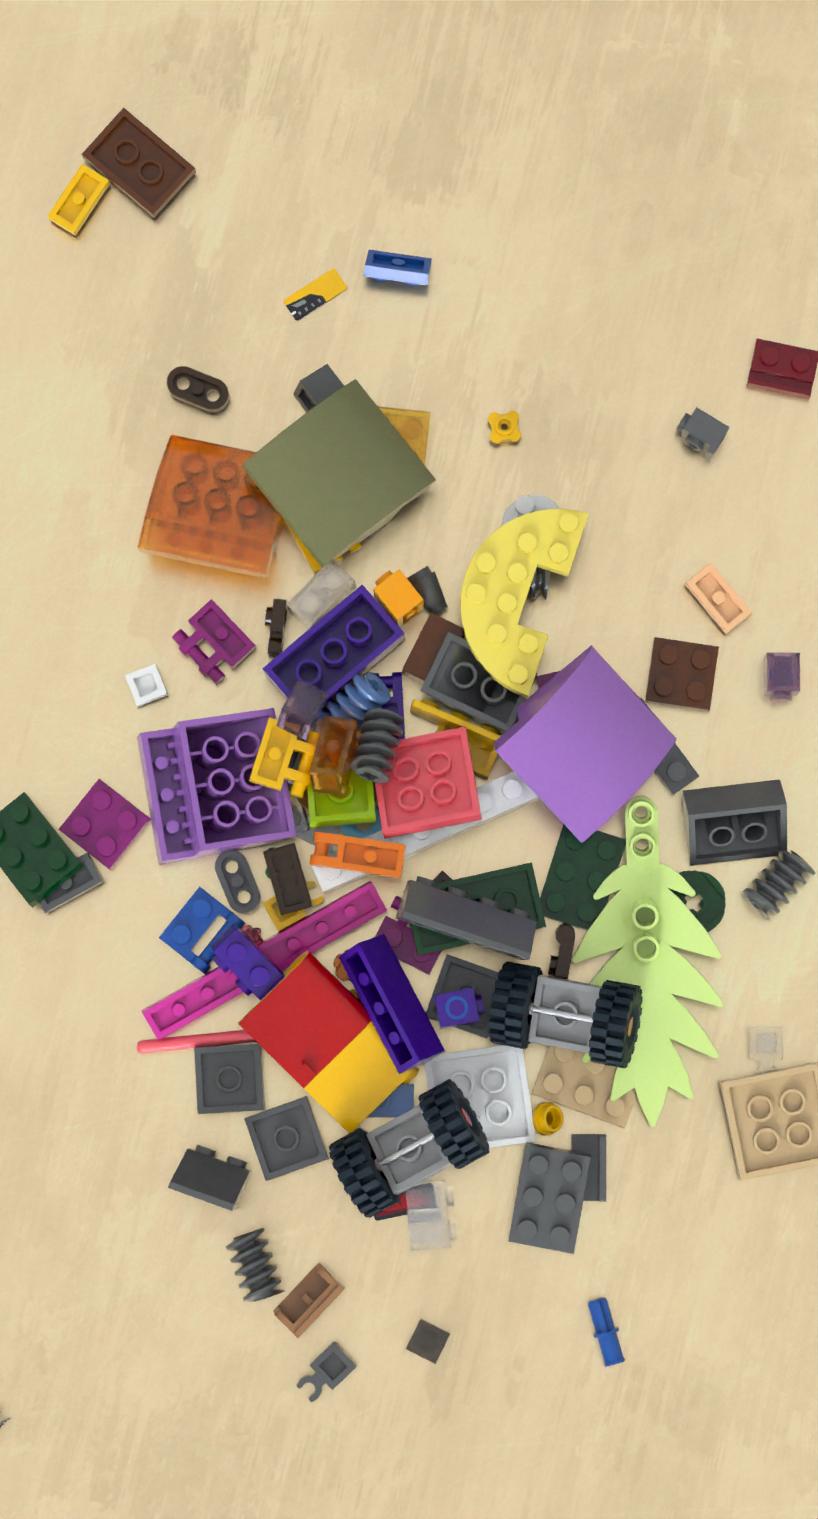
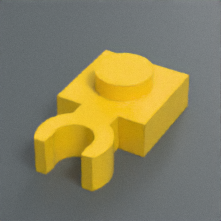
[263,881,325,932]

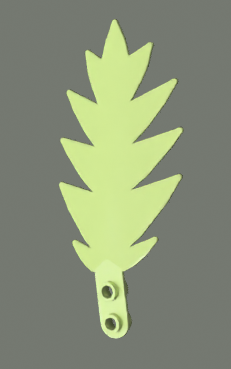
[572,796,724,1127]

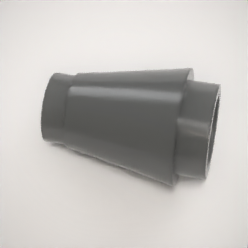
[407,566,448,614]

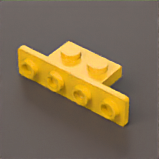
[410,699,500,780]

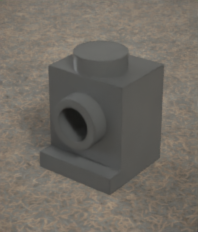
[676,407,730,461]

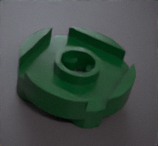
[670,870,726,932]

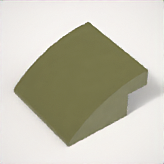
[241,379,436,568]

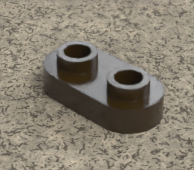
[167,366,229,412]

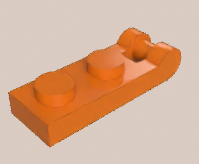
[309,832,406,879]

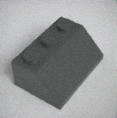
[683,779,787,865]

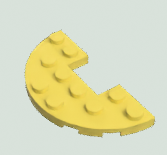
[460,509,589,698]

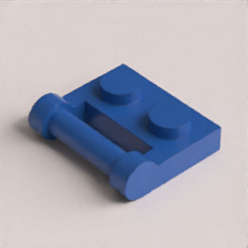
[159,886,245,974]

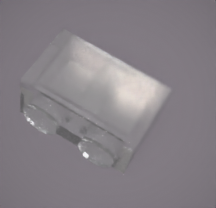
[286,560,356,630]
[406,1180,457,1251]

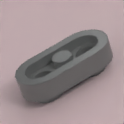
[215,850,261,914]

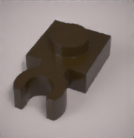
[265,599,288,658]

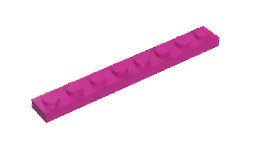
[142,881,387,1040]

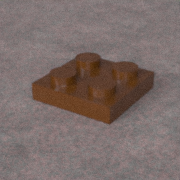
[645,637,719,712]

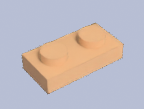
[685,563,752,634]

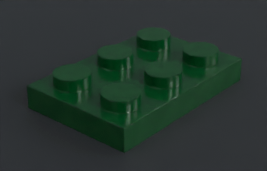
[0,792,84,908]
[540,824,626,931]

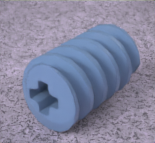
[319,672,391,740]

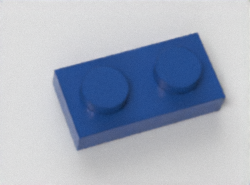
[364,250,432,286]

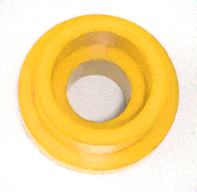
[533,1102,564,1135]

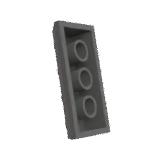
[396,876,537,960]

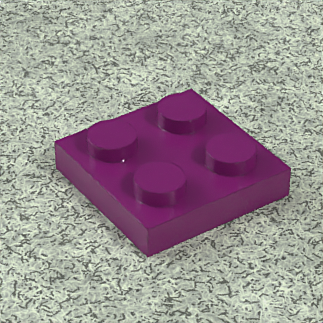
[58,779,151,870]

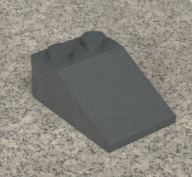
[420,632,538,734]
[168,1144,252,1211]

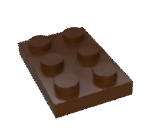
[82,107,196,218]

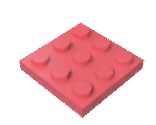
[375,727,482,839]

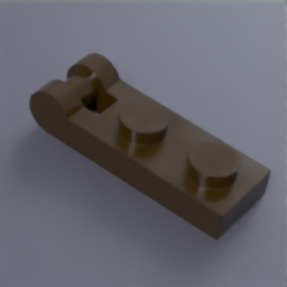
[548,923,575,980]

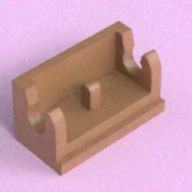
[273,1263,345,1338]

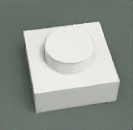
[125,664,168,707]

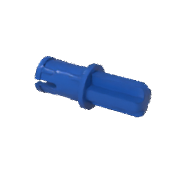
[588,1298,625,1367]

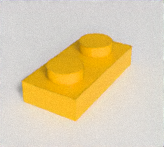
[48,164,110,236]

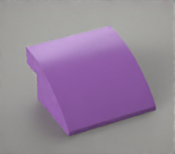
[494,645,677,843]
[137,708,297,864]

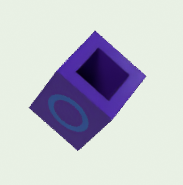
[434,988,485,1029]

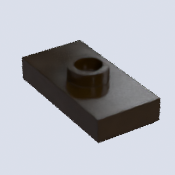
[263,842,313,915]

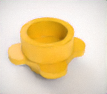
[488,410,521,444]

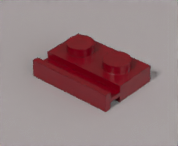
[746,338,818,399]

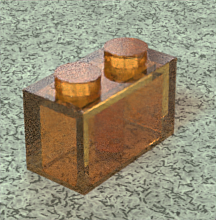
[309,715,359,797]

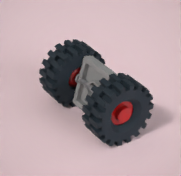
[488,961,643,1069]
[329,1079,490,1218]

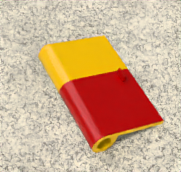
[238,951,419,1133]

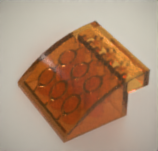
[138,435,284,579]

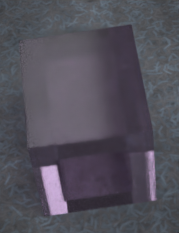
[764,653,800,701]
[276,680,328,740]

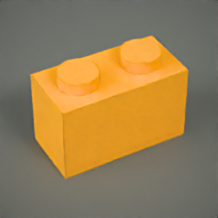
[373,569,424,628]

